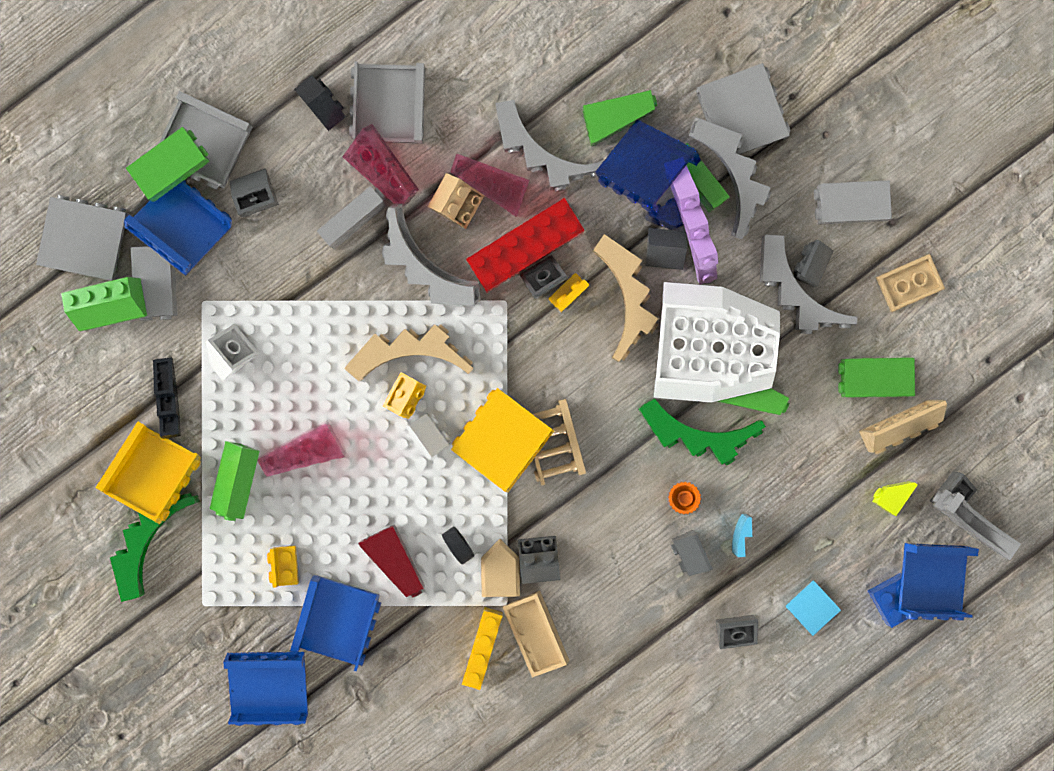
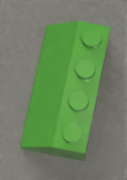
[61,277,147,331]

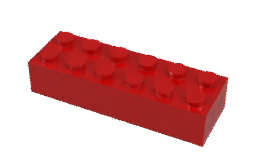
[466,198,585,293]

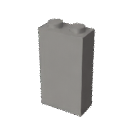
[814,180,892,224]
[317,186,387,250]
[131,246,178,321]

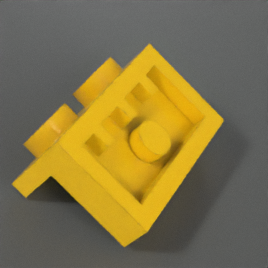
[549,273,589,312]
[383,372,426,419]
[267,545,299,588]

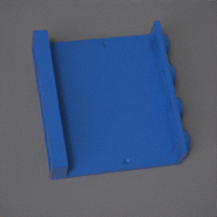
[124,180,232,276]
[898,543,979,621]
[290,575,381,672]
[223,652,308,726]

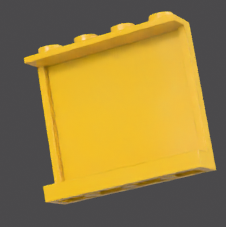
[451,388,555,493]
[95,421,201,524]

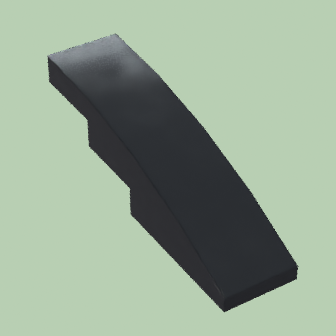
[153,357,181,439]

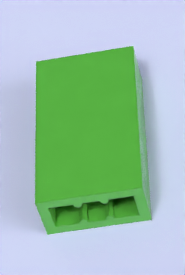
[126,127,210,202]
[838,358,915,397]
[209,441,260,521]

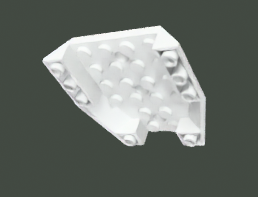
[654,282,780,402]

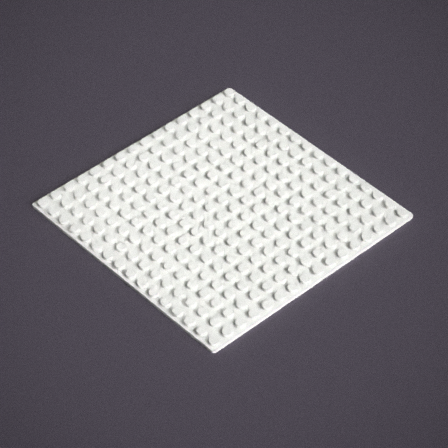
[202,300,508,606]

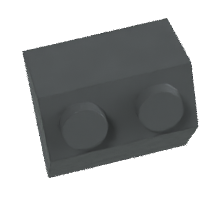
[671,530,713,576]

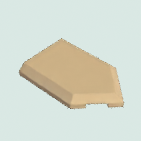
[481,539,520,597]

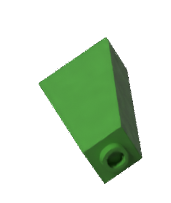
[582,90,657,146]
[670,143,729,213]
[717,388,789,415]

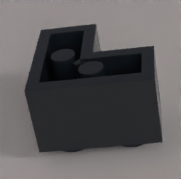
[294,75,346,131]

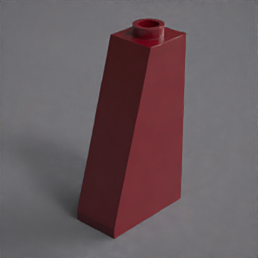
[358,524,425,598]

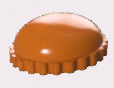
[668,482,701,515]

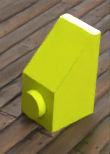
[872,481,918,516]

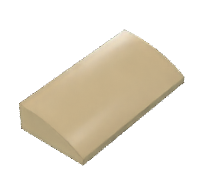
[503,591,570,677]

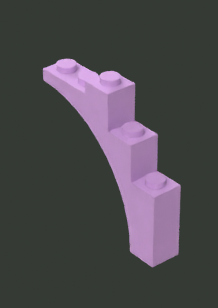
[664,158,718,285]

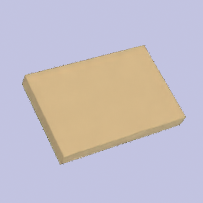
[876,254,945,312]

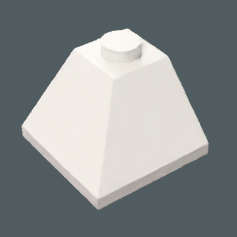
[206,324,259,380]

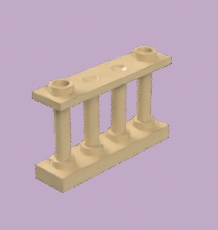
[533,399,586,485]

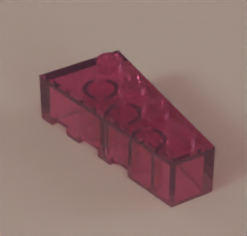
[342,124,419,206]
[450,154,530,217]
[258,420,346,477]

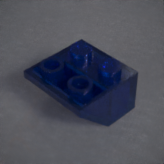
[645,197,684,230]

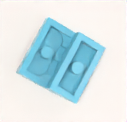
[732,514,753,557]
[785,580,841,636]

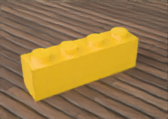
[462,607,503,690]

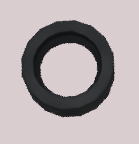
[442,526,475,565]

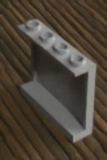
[349,61,425,144]
[696,63,790,162]
[159,91,253,190]
[36,195,131,281]

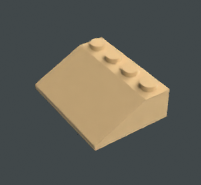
[859,400,947,454]

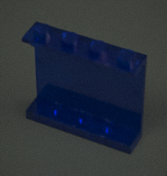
[595,119,701,214]

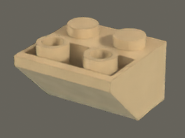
[428,173,484,229]

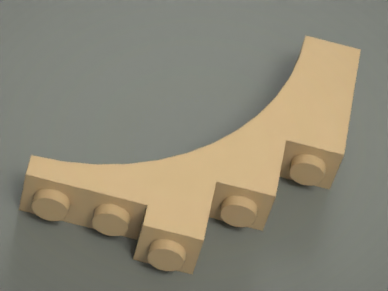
[593,234,659,362]
[344,324,474,381]

